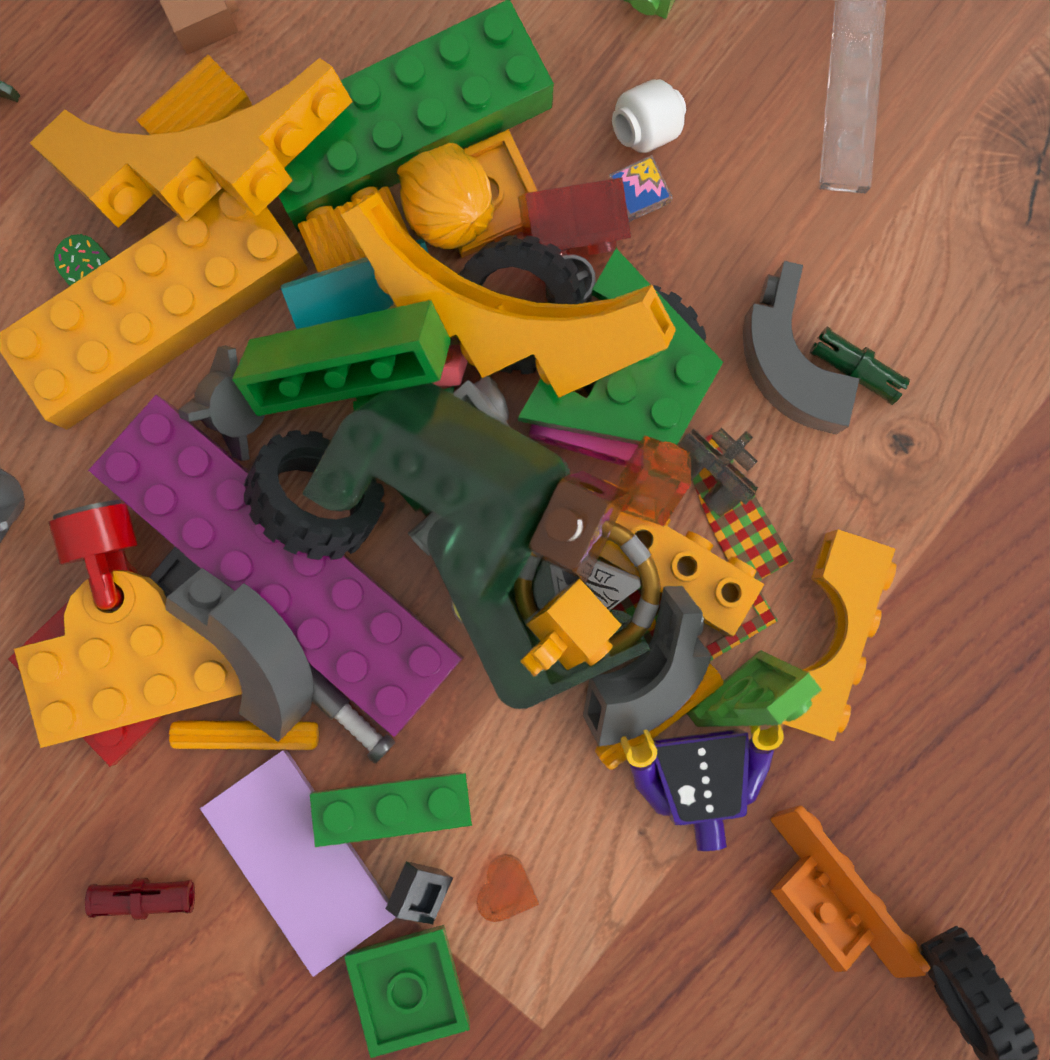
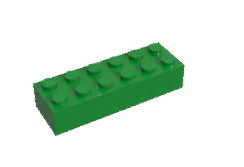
[278,0,554,232]

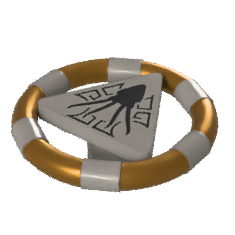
[514,522,660,658]

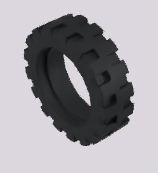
[458,235,587,374]
[244,430,385,560]
[920,926,1039,1060]

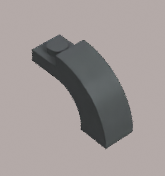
[583,586,711,746]

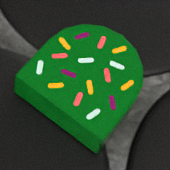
[54,234,111,286]

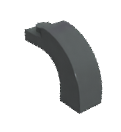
[743,261,859,434]
[165,568,314,742]

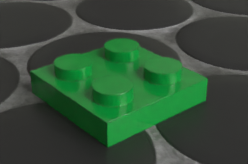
[344,925,470,1058]

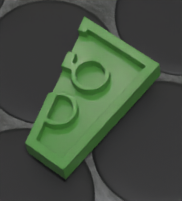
[687,650,822,727]

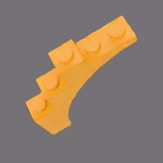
[30,58,353,228]
[342,193,676,398]

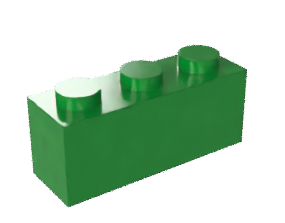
[310,772,472,847]

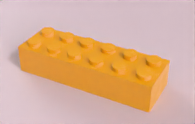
[0,188,308,430]

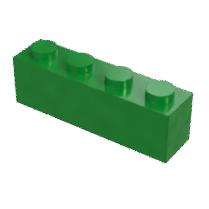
[232,300,451,416]

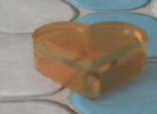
[477,854,539,922]

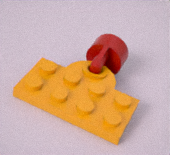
[14,500,242,748]

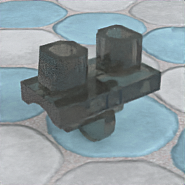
[668,427,759,516]

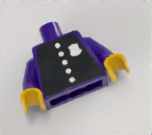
[621,724,784,851]

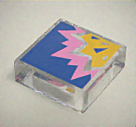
[608,155,673,222]

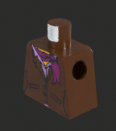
[529,471,629,582]

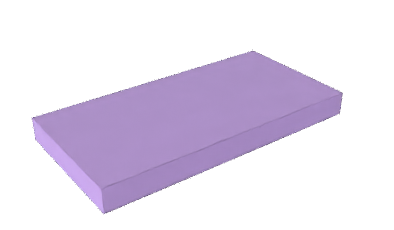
[200,750,396,977]

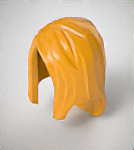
[397,143,495,249]

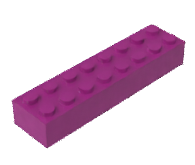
[88,395,464,737]

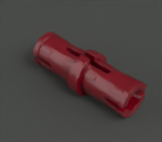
[85,878,195,920]

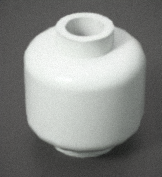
[612,79,686,153]

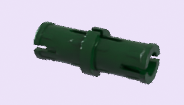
[809,326,910,405]

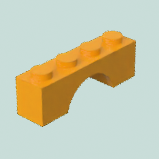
[781,529,897,741]

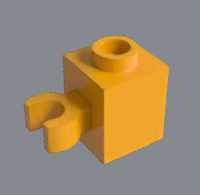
[520,579,622,677]

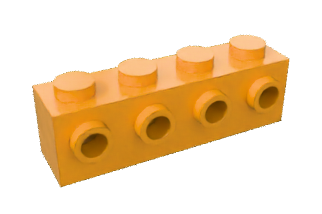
[589,480,764,637]

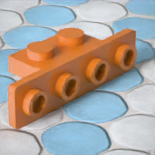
[771,805,931,978]

